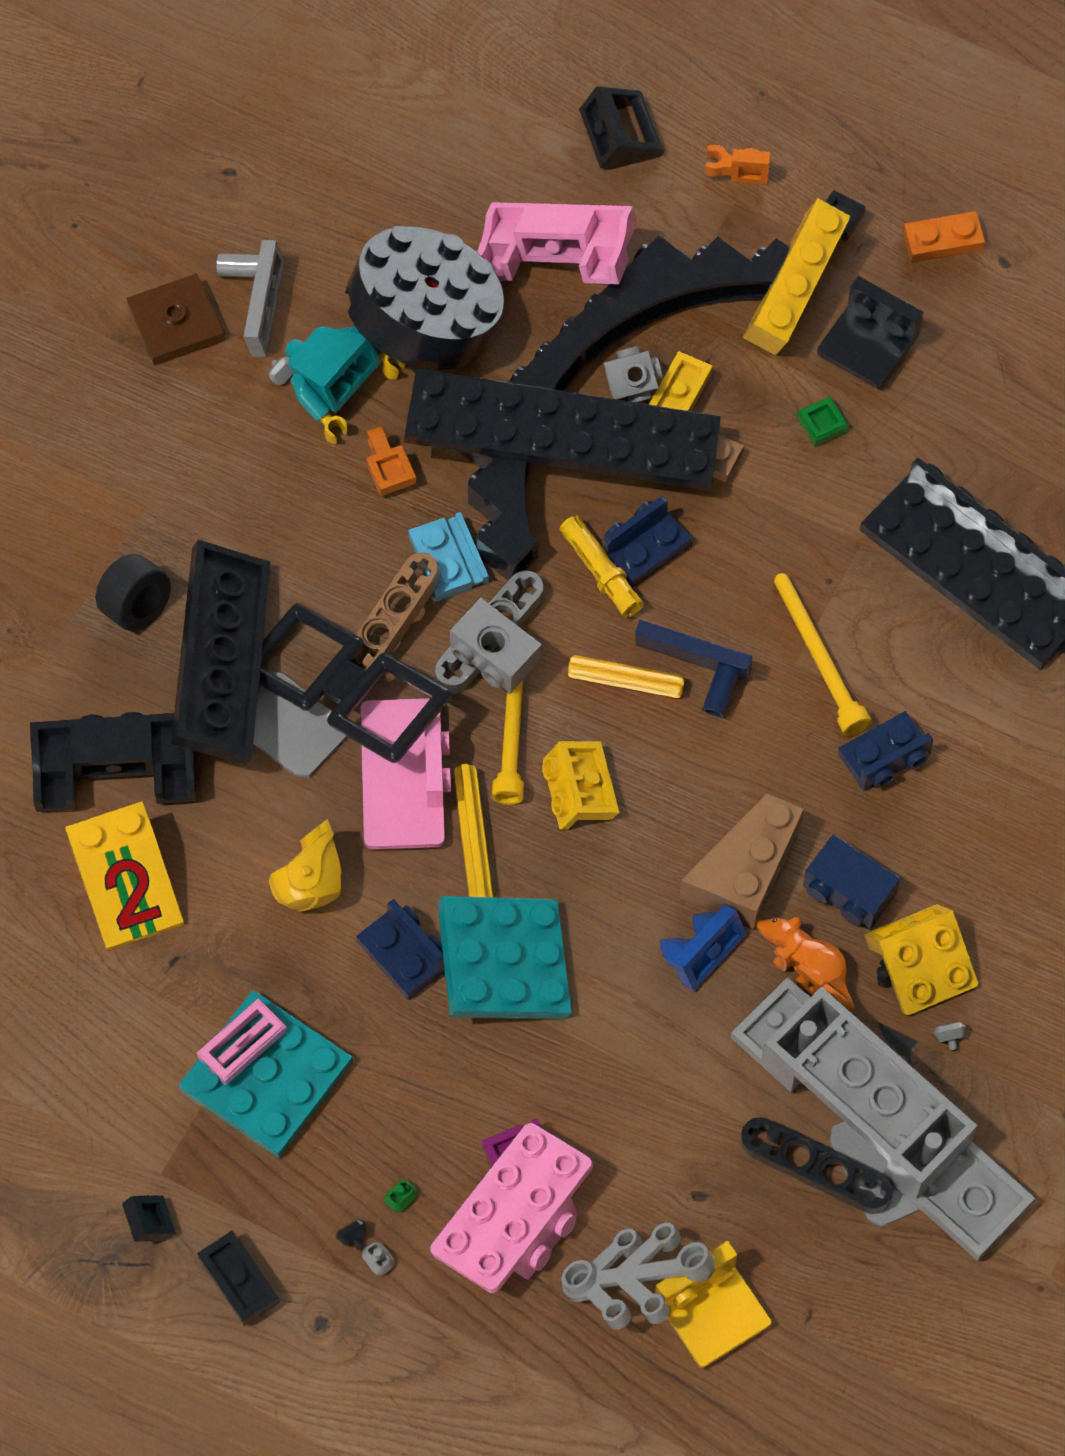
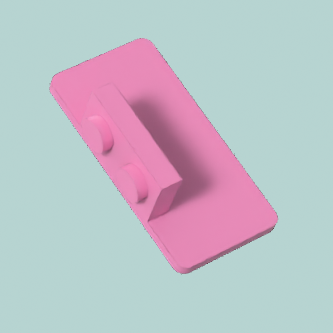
[361,698,451,850]
[430,1123,593,1293]

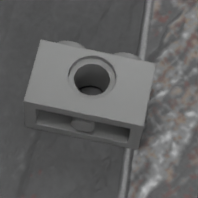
[450,598,542,693]

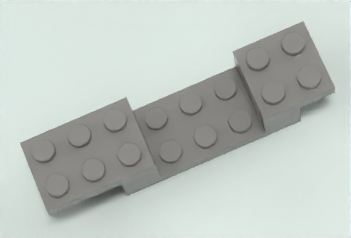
[731,977,1035,1261]

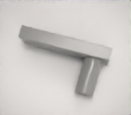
[217,240,285,357]

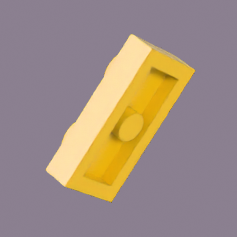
[649,351,713,411]

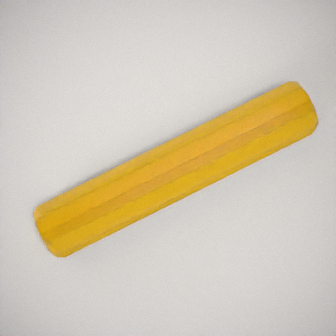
[568,655,685,698]

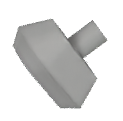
[269,357,292,385]
[933,1022,966,1050]
[362,1242,395,1275]

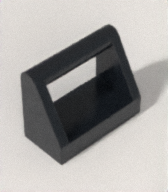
[579,86,664,169]

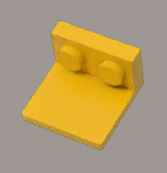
[864,904,978,1015]
[655,1241,771,1368]

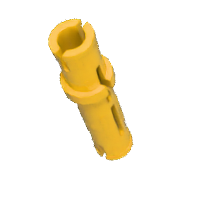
[559,515,644,618]

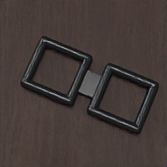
[259,603,452,763]

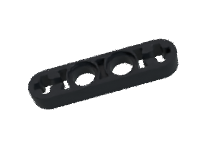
[741,1117,893,1214]

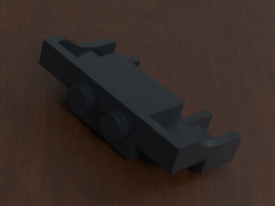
[30,712,197,812]

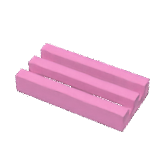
[197,999,287,1086]

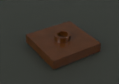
[127,273,225,365]

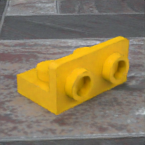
[542,741,620,830]

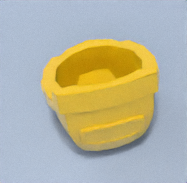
[268,819,342,912]

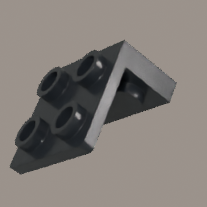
[817,276,924,389]

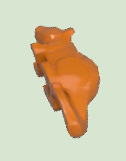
[756,917,856,1013]

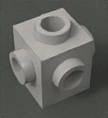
[603,346,663,402]

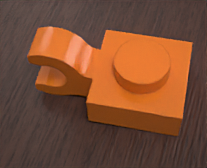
[705,145,770,185]
[366,426,416,497]

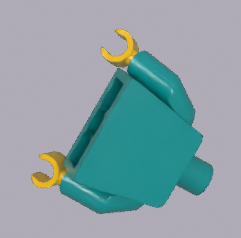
[285,326,405,444]

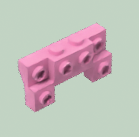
[477,202,637,285]

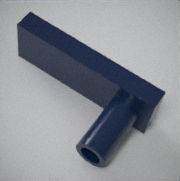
[635,619,752,718]

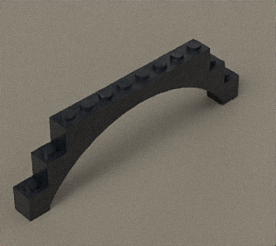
[459,235,790,580]

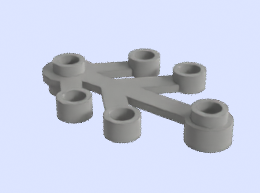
[561,1222,715,1330]

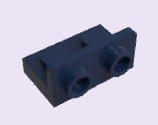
[603,496,692,588]
[838,711,934,792]
[356,899,445,1000]

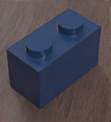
[803,834,901,930]

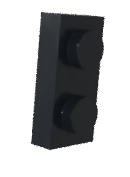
[196,1231,280,1326]

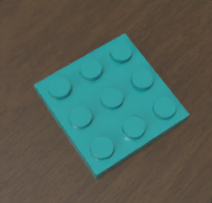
[437,896,572,1019]
[178,990,353,1159]

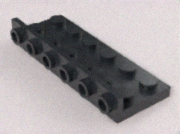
[859,458,1065,670]

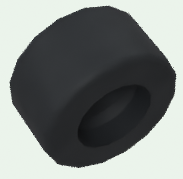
[95,553,171,631]

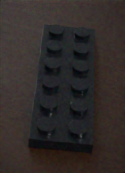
[171,539,270,765]

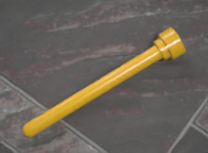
[774,573,872,737]
[491,629,524,805]

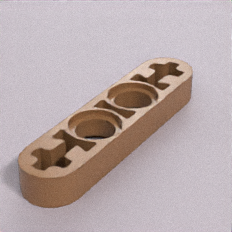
[351,552,441,670]

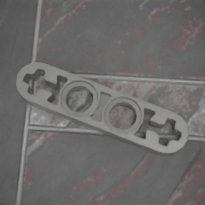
[435,571,543,694]

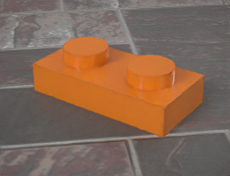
[902,211,985,263]

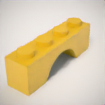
[742,198,851,356]

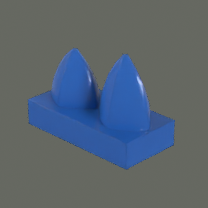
[660,904,747,991]

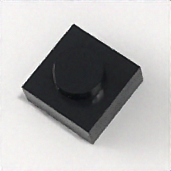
[825,190,866,241]
[122,1195,176,1242]

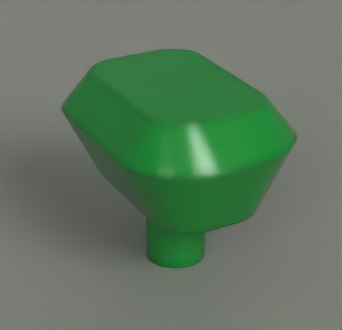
[384,1179,418,1212]

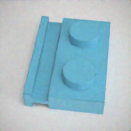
[408,512,489,601]

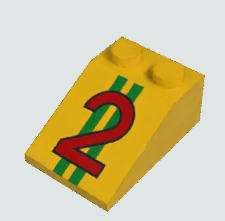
[65,801,184,951]

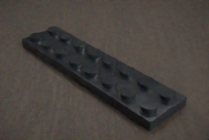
[404,368,721,491]

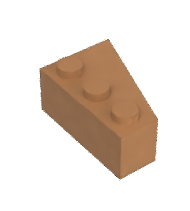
[679,794,804,930]

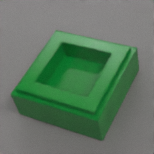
[796,396,849,447]

